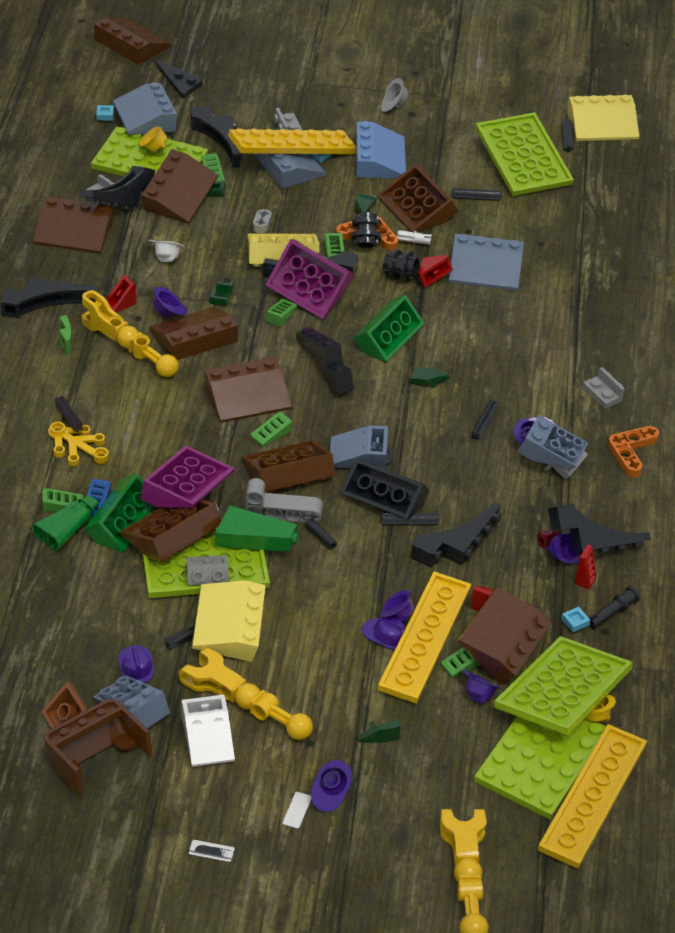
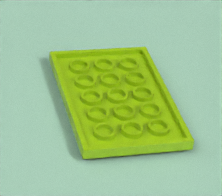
[475,113,574,196]
[91,127,208,177]
[142,528,270,598]
[494,636,632,735]
[474,716,606,820]

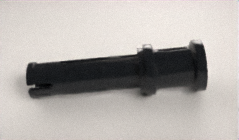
[588,586,640,629]

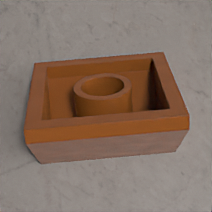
[41,681,87,729]

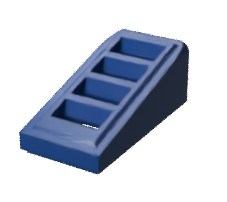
[87,479,111,518]

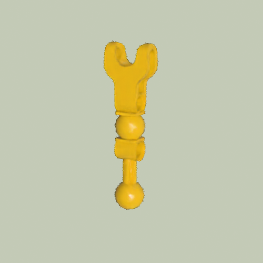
[81,290,179,378]
[178,648,313,740]
[440,809,489,933]

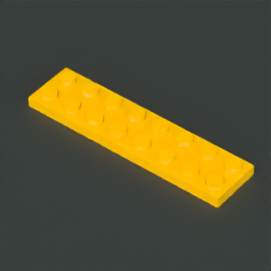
[228,128,357,154]
[377,572,471,704]
[538,724,647,869]

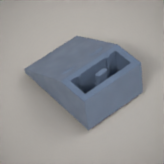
[518,415,588,468]
[330,425,388,469]
[93,676,170,728]

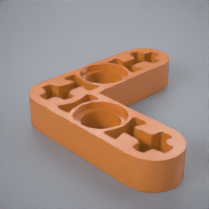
[336,217,398,251]
[608,426,659,477]

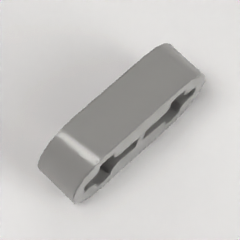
[253,209,272,233]

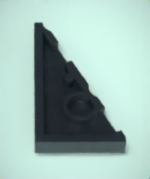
[156,60,202,99]

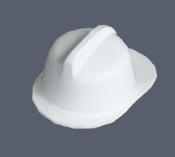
[148,240,184,262]

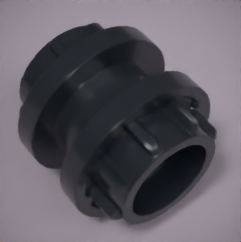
[351,212,382,248]
[383,249,420,281]

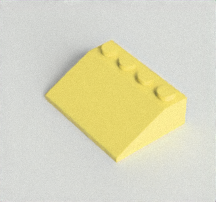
[567,95,639,141]
[247,234,319,267]
[192,580,266,662]

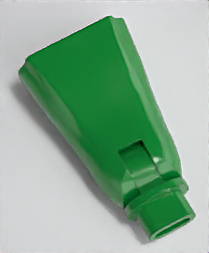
[32,495,99,552]

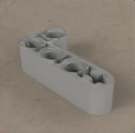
[245,478,323,523]

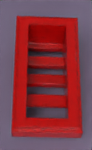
[575,544,596,589]

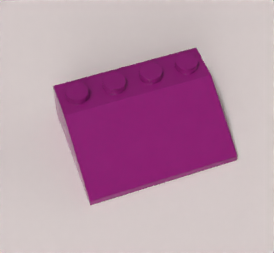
[265,239,355,319]
[141,445,235,508]

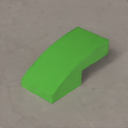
[59,315,72,354]

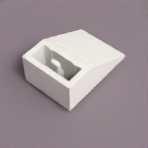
[182,695,235,767]

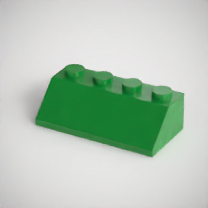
[353,295,425,362]
[84,473,156,553]

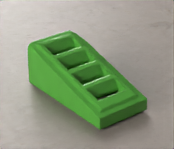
[201,153,225,182]
[324,233,344,257]
[266,299,298,327]
[250,412,292,447]
[43,488,83,512]
[440,647,481,678]

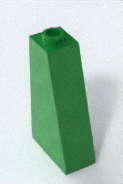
[215,506,299,552]

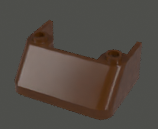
[44,699,153,796]

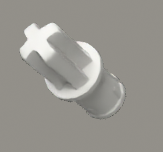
[397,230,431,246]

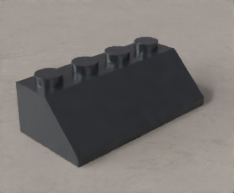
[340,458,430,520]

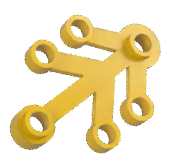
[48,422,109,466]

